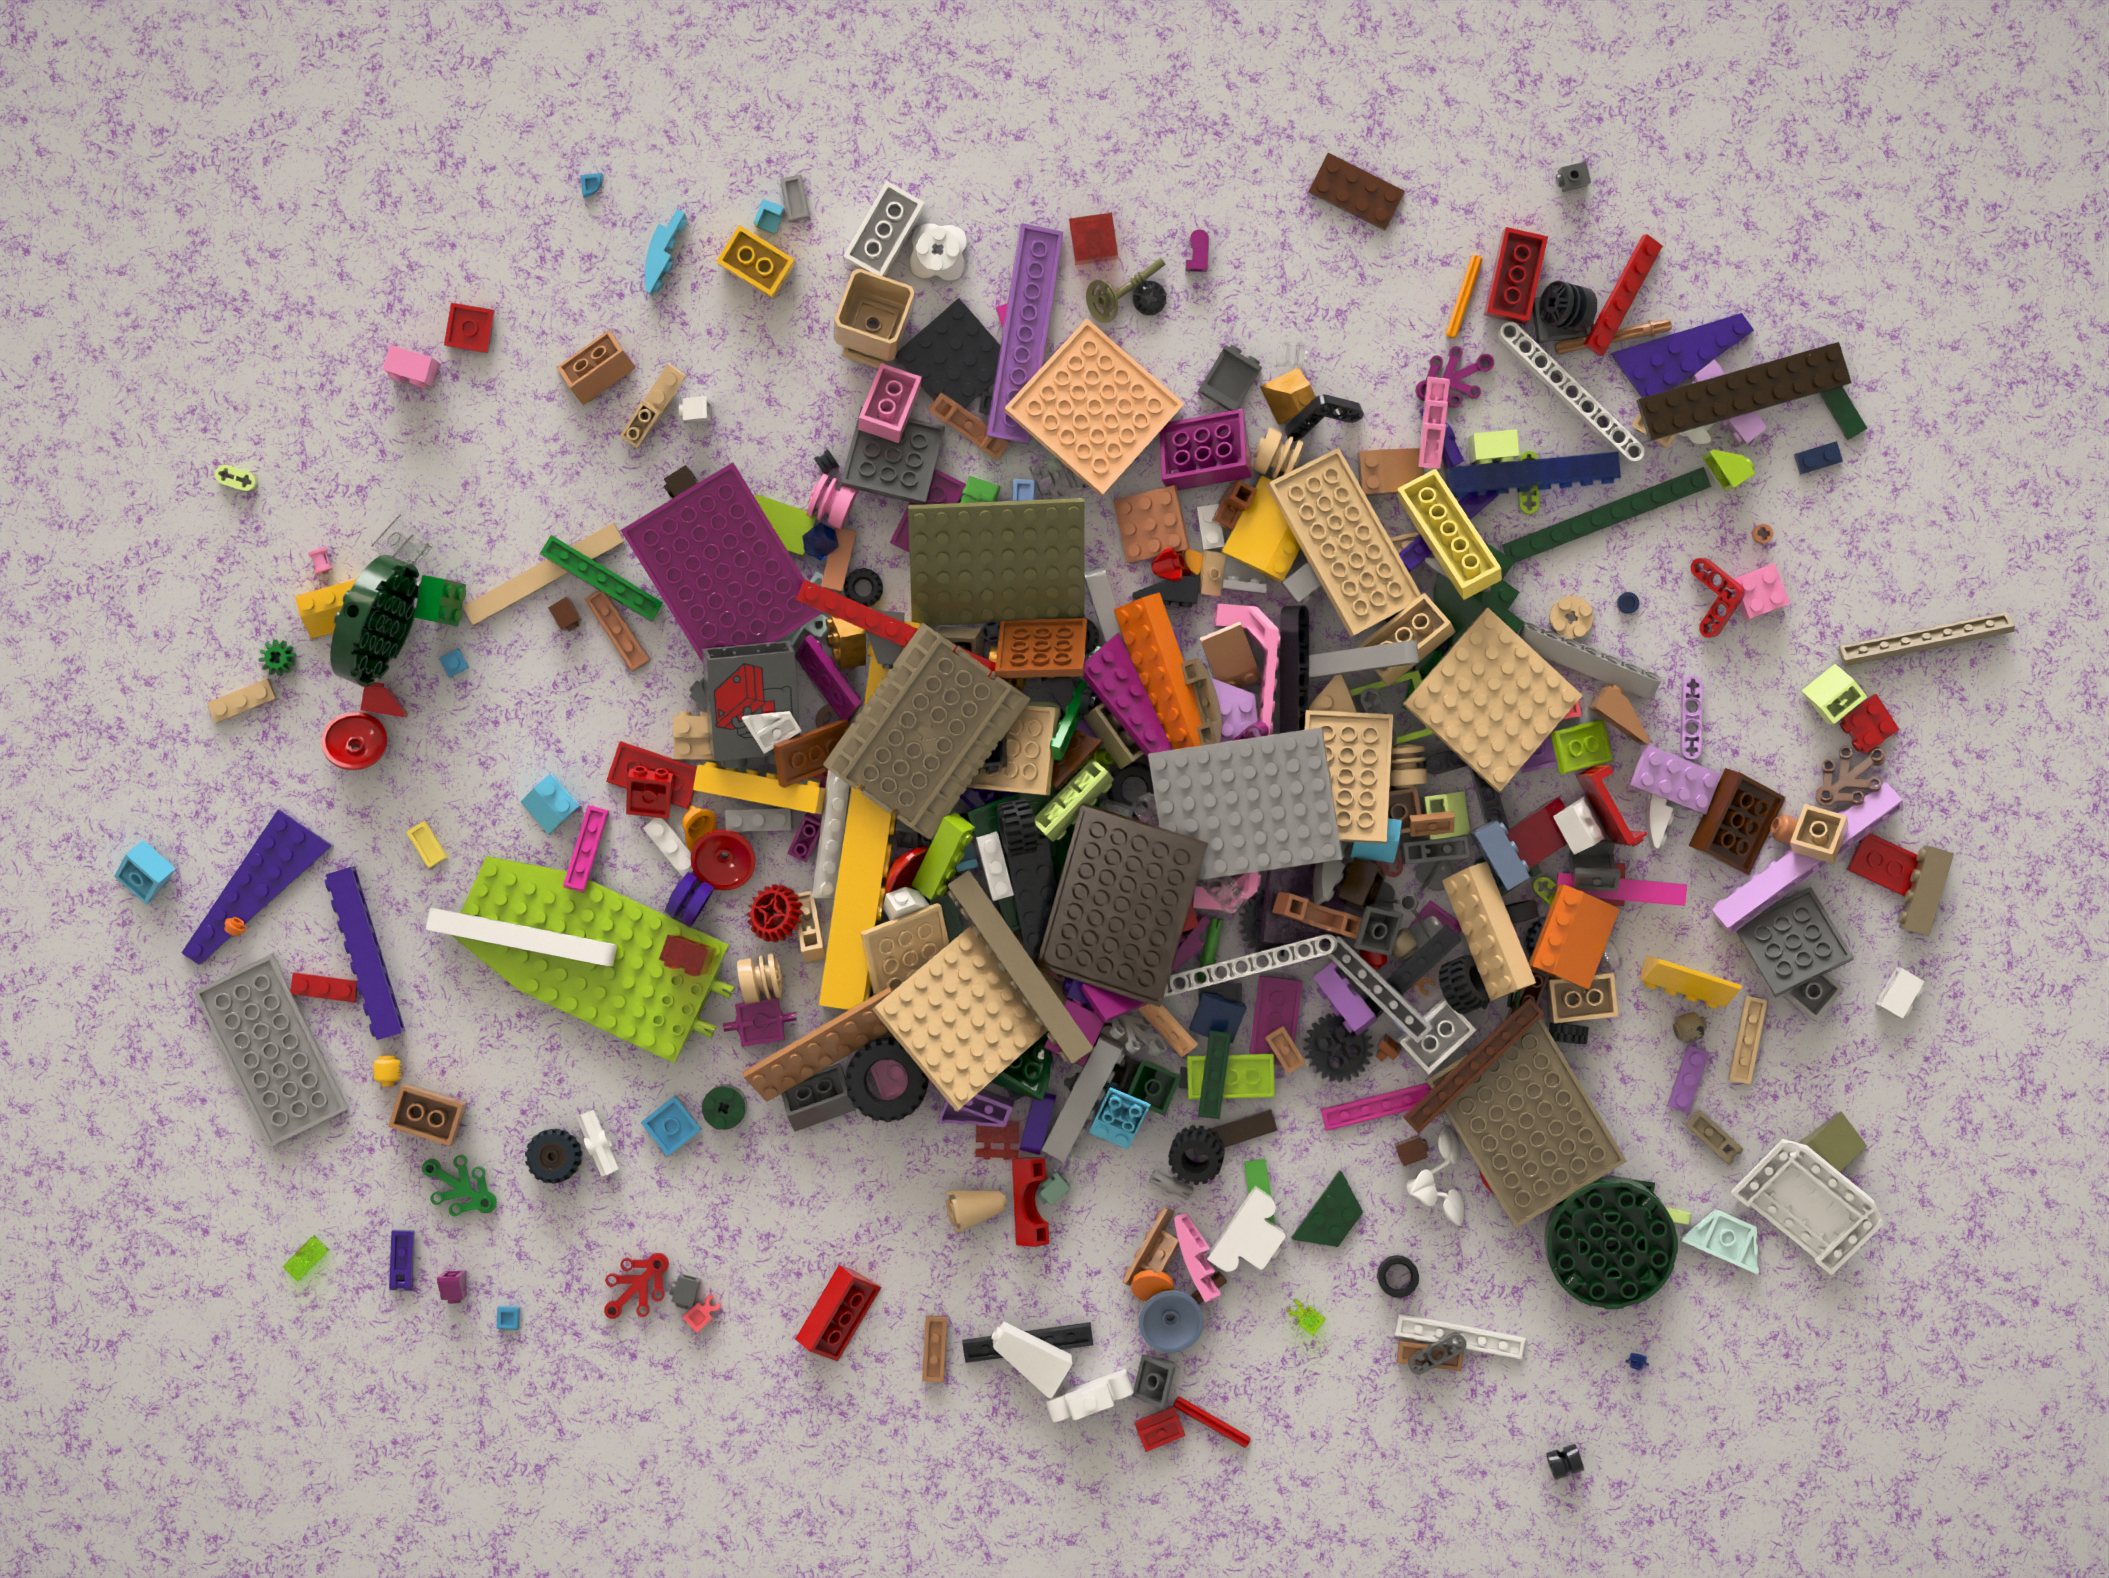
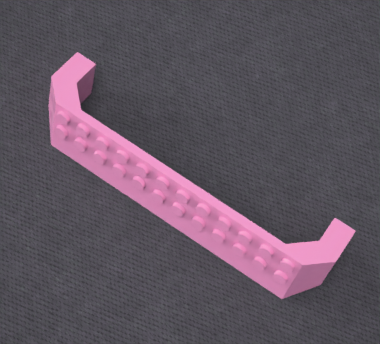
[1191,604,1280,911]

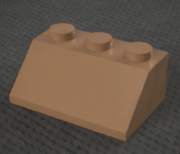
[557,330,636,405]

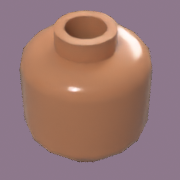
[1770,814,1799,846]

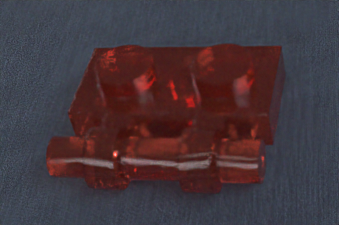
[975,1121,1019,1160]

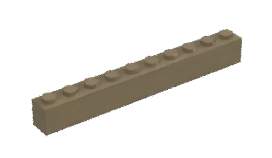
[947,870,1094,1065]

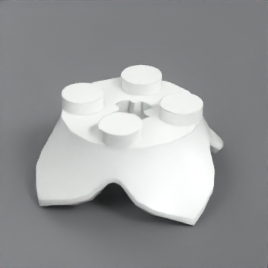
[910,223,967,281]

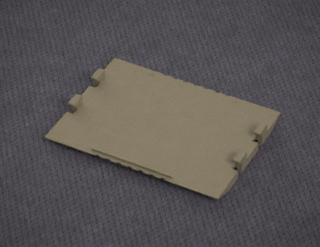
[823,623,1031,840]

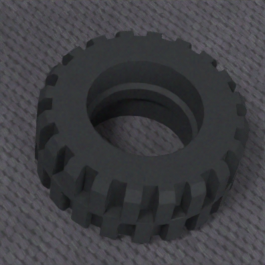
[845,1037,929,1122]

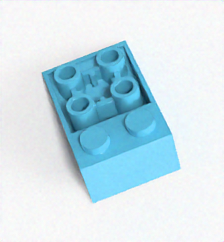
[1089,1087,1150,1149]

